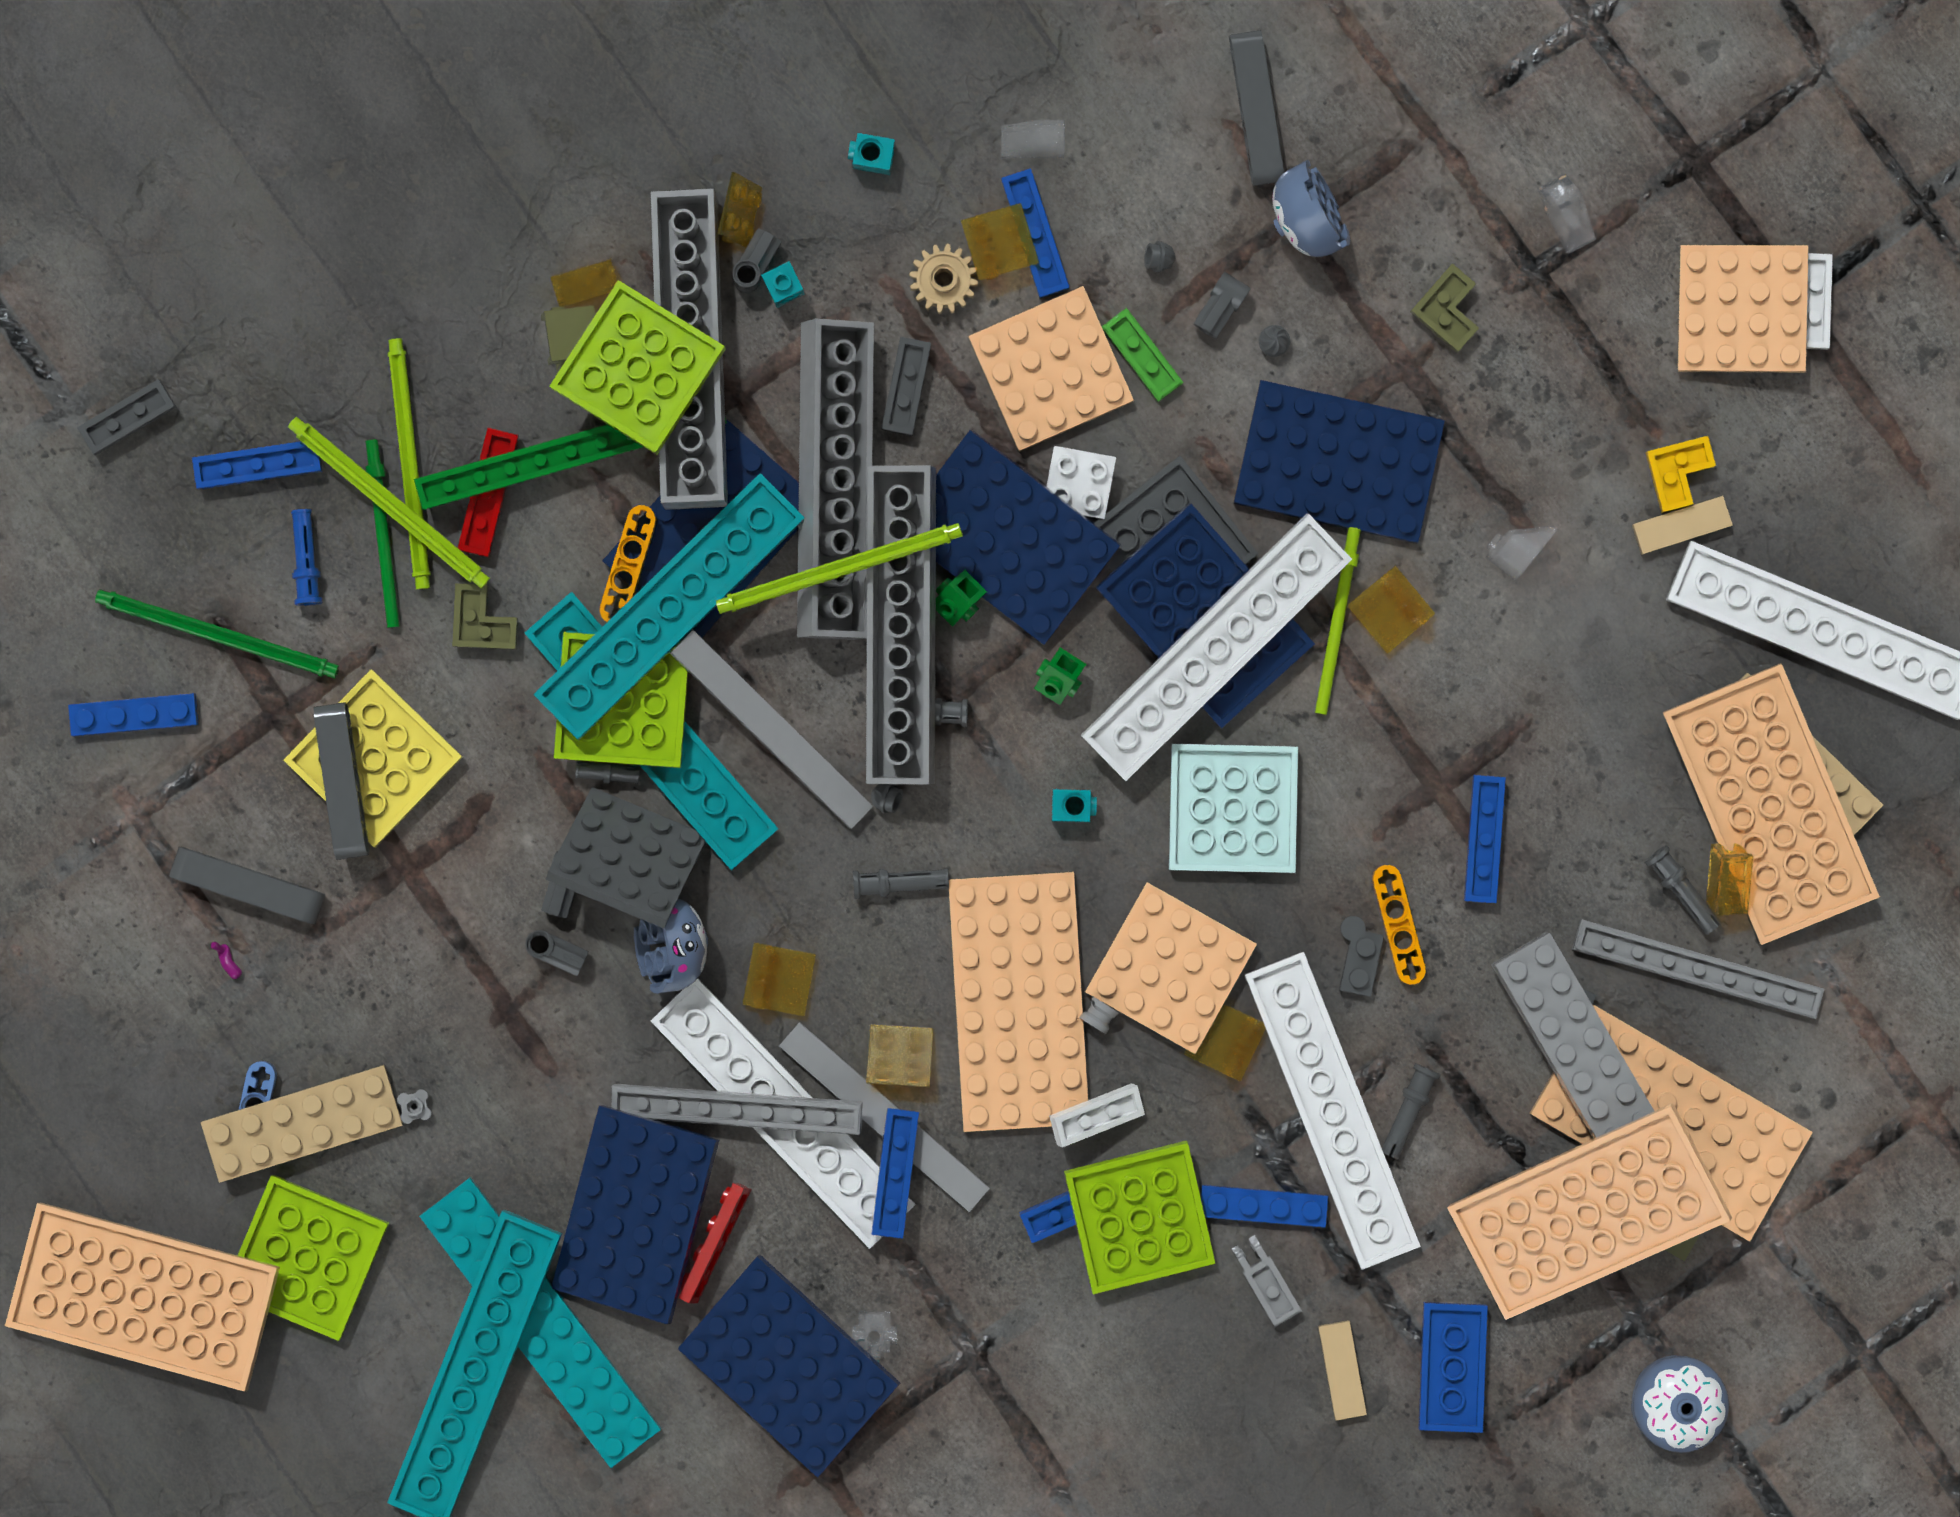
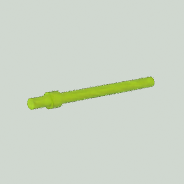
[1315,527,1361,715]

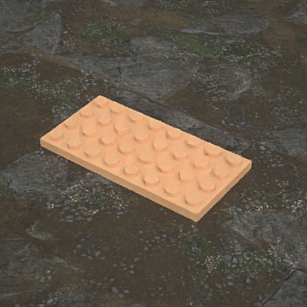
[1663,663,1880,945]
[949,872,1088,1132]
[1529,1005,1813,1242]
[1447,1103,1733,1320]
[5,1202,280,1392]

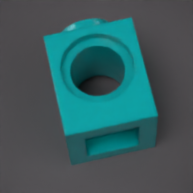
[848,133,896,175]
[761,261,805,308]
[1052,789,1097,822]

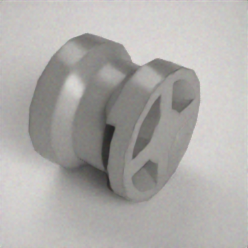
[1079,996,1119,1034]

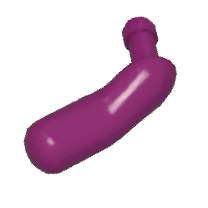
[211,942,242,980]

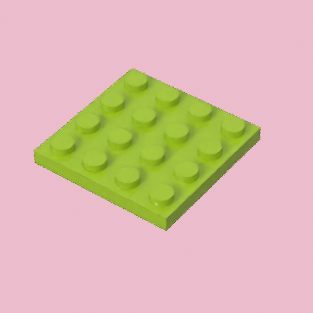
[549,280,726,455]
[554,632,688,768]
[1064,1141,1216,1294]
[238,1175,389,1341]

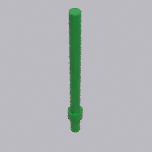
[365,439,400,628]

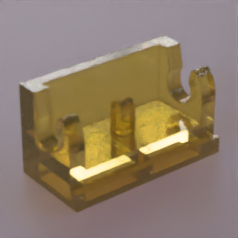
[550,257,618,307]
[1706,843,1754,916]

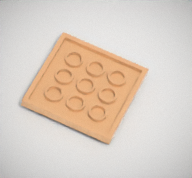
[1678,245,1808,373]
[968,286,1134,452]
[1085,882,1257,1054]

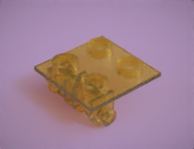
[718,172,762,248]
[961,203,1039,281]
[1347,565,1435,654]
[742,943,816,1016]
[1184,1004,1266,1082]
[866,1024,933,1088]

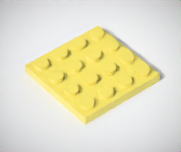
[284,669,463,848]

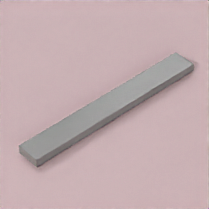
[670,630,873,829]
[1572,919,1825,1019]
[779,1022,990,1212]
[611,1084,863,1135]

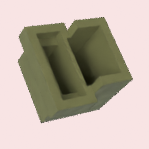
[541,305,595,373]

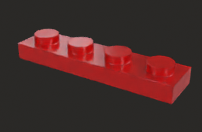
[458,428,519,558]
[678,1183,752,1303]

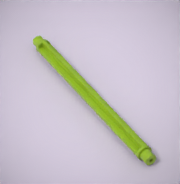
[387,338,431,590]
[288,417,490,589]
[716,523,963,614]

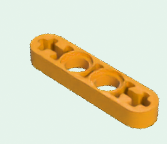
[599,505,657,622]
[1372,865,1426,985]

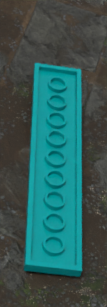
[533,473,805,741]
[524,592,779,870]
[419,1177,662,1468]
[387,1210,563,1517]

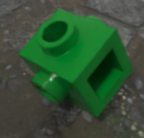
[935,570,987,627]
[1034,647,1086,705]

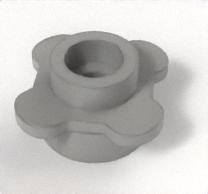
[397,1089,432,1124]

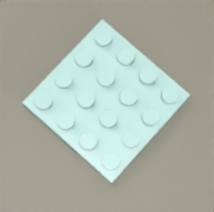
[1169,744,1298,873]

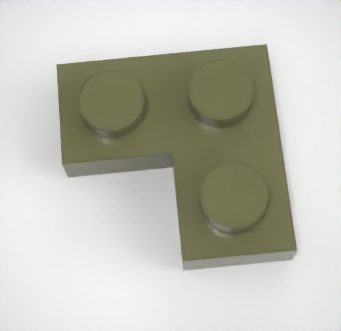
[1410,263,1479,353]
[452,583,518,650]

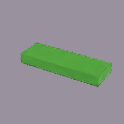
[1102,308,1184,402]

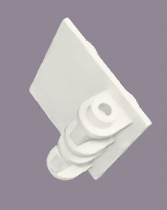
[1047,446,1116,519]

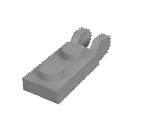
[1232,1235,1302,1327]

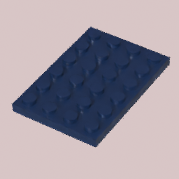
[1233,380,1445,544]
[602,420,799,639]
[936,429,1121,645]
[1096,503,1315,728]
[552,1105,720,1325]
[678,1255,901,1478]

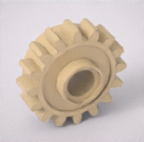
[909,244,978,314]

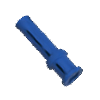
[291,509,323,606]

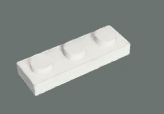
[1806,253,1833,350]
[1049,1083,1145,1147]

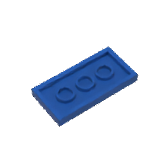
[1418,1302,1488,1433]

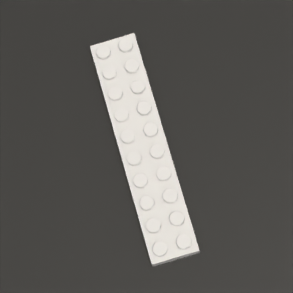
[1081,513,1352,781]
[1666,541,1960,720]
[1245,952,1421,1270]
[651,979,915,1249]

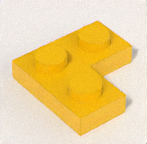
[1645,436,1716,513]

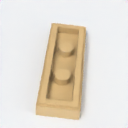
[1632,496,1733,555]
[1318,1320,1367,1420]

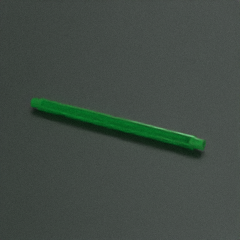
[95,589,339,679]

